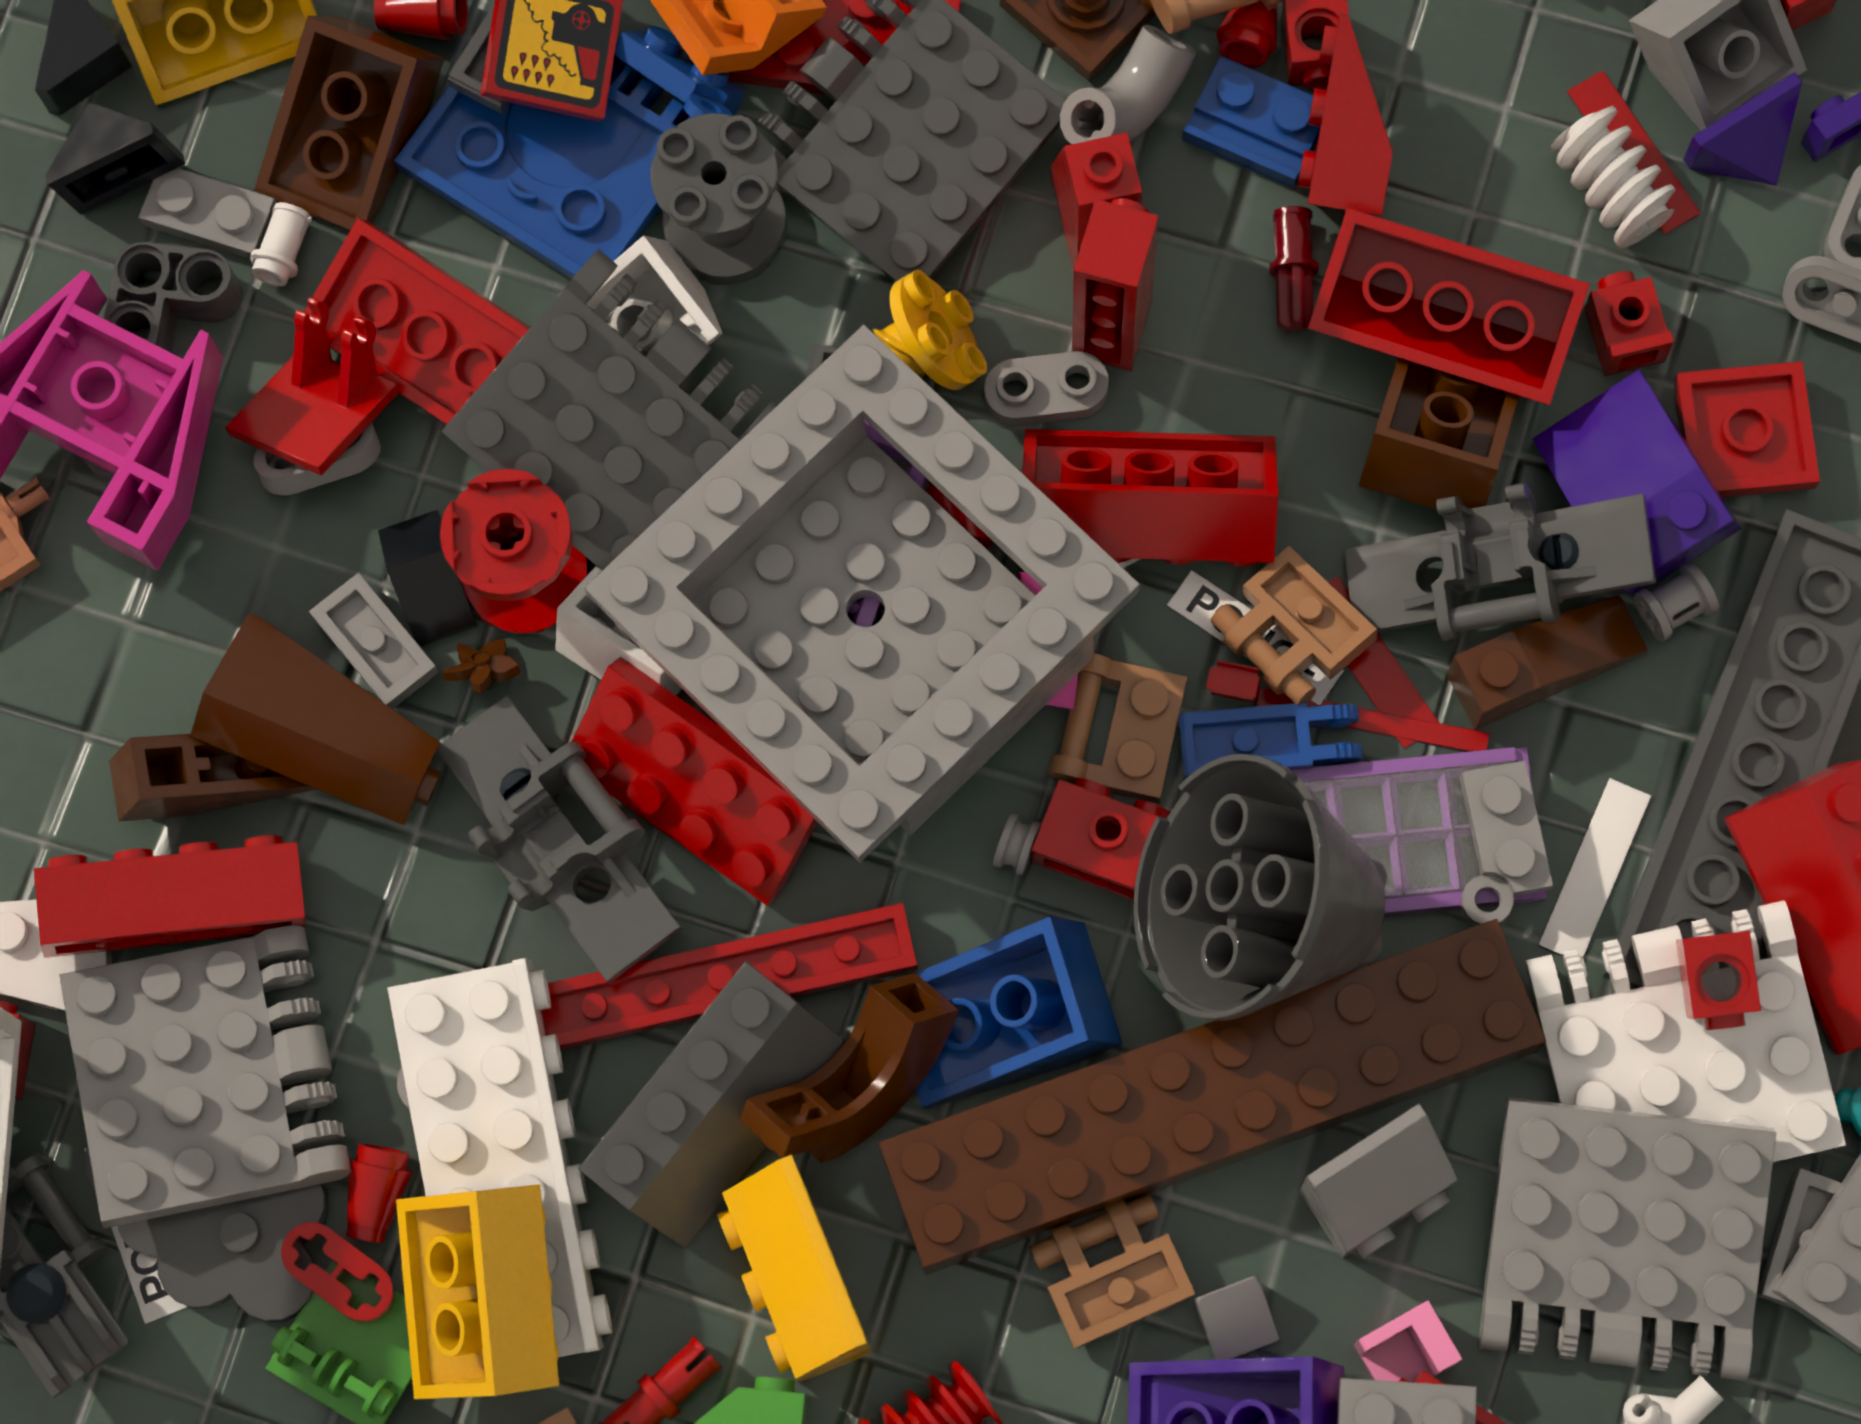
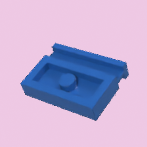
[1182,55,1320,189]

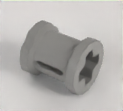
[1633,562,1719,643]

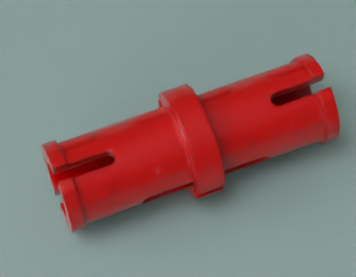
[597,1336,722,1424]

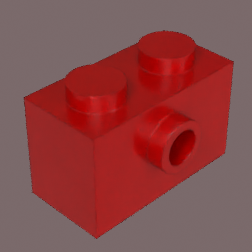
[1031,778,1170,901]

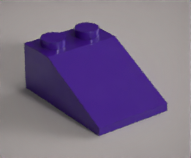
[1532,370,1742,597]
[1128,1356,1344,1424]

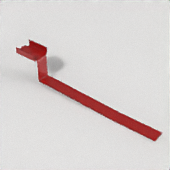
[1206,660,1490,751]

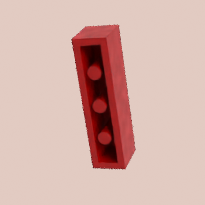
[1072,198,1159,372]
[34,835,305,958]

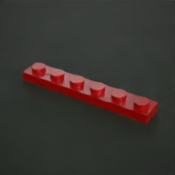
[541,903,918,1050]

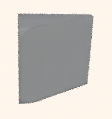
[1193,1275,1280,1360]

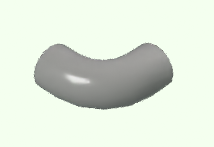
[1060,25,1197,144]

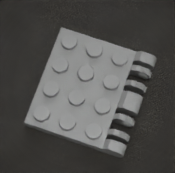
[59,925,352,1228]
[1479,1097,1777,1381]

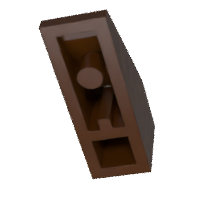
[1447,595,1648,730]
[109,734,317,822]

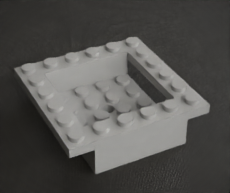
[584,324,1140,863]

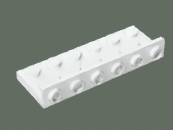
[387,958,612,1357]

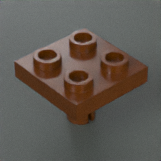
[1000,0,1156,82]

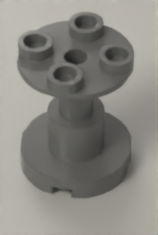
[650,113,787,285]

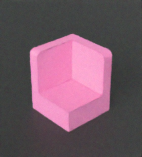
[1354,1300,1462,1383]

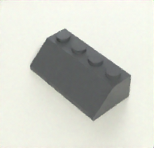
[578,961,846,1248]

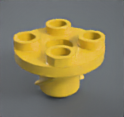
[873,269,988,390]

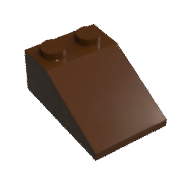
[254,15,445,230]
[1358,358,1519,510]

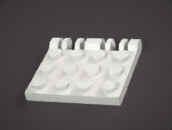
[1525,900,1846,1162]

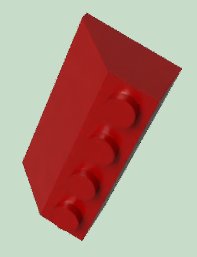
[1308,208,1590,405]
[1022,429,1278,567]
[1724,760,1861,1055]

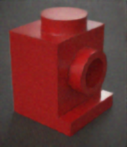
[1584,271,1674,377]

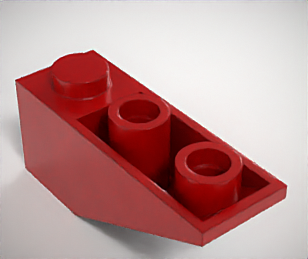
[1298,13,1393,216]

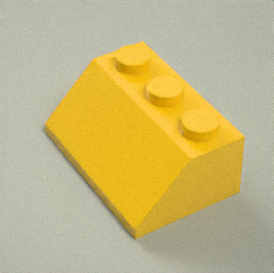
[112,0,318,106]
[717,1154,872,1384]
[396,1184,559,1399]

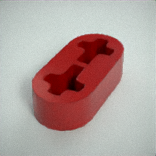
[281,1222,395,1323]

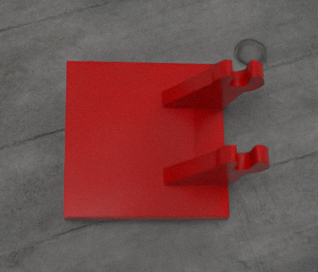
[225,297,400,476]

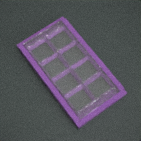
[1292,747,1547,917]

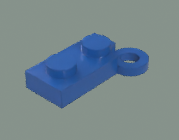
[614,26,746,117]

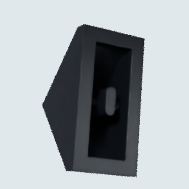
[35,0,132,115]
[45,102,185,215]
[378,510,477,646]

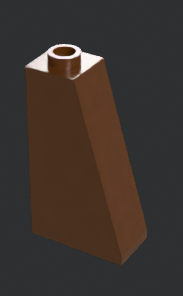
[190,613,442,826]

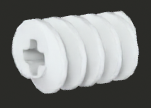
[1550,106,1676,248]

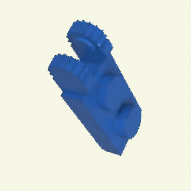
[1179,702,1363,780]

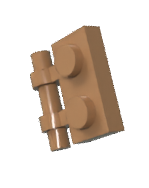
[1211,546,1377,706]
[1029,1193,1196,1350]

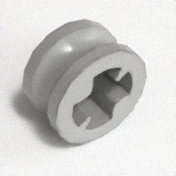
[993,812,1042,877]

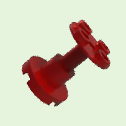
[440,469,588,634]

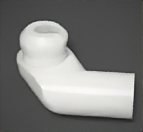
[1623,1375,1724,1424]

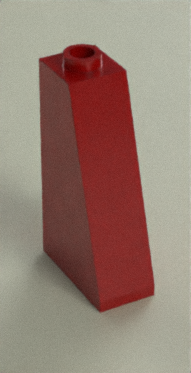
[1049,132,1142,270]

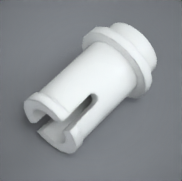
[249,202,312,286]

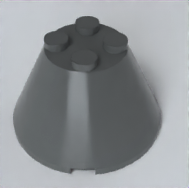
[1133,754,1387,1020]

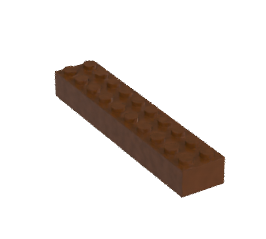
[879,918,1546,1275]

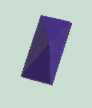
[1683,72,1802,186]

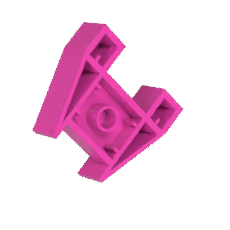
[0,270,223,571]

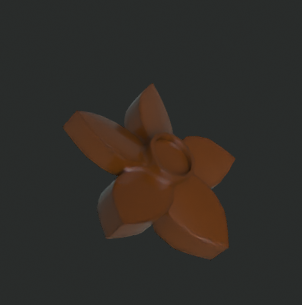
[442,639,520,694]

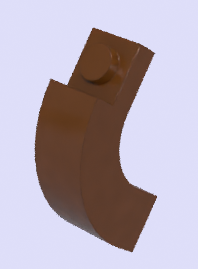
[740,973,959,1164]

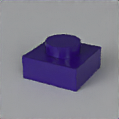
[1801,92,1861,163]

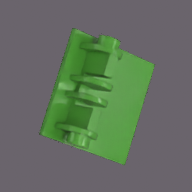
[265,1260,412,1424]

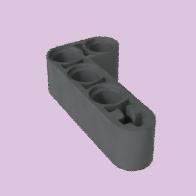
[83,242,243,487]

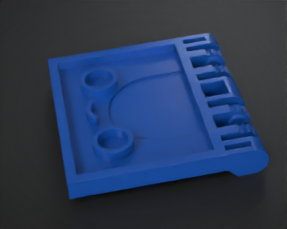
[394,39,692,279]

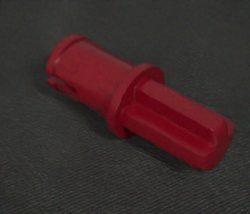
[1269,206,1319,333]

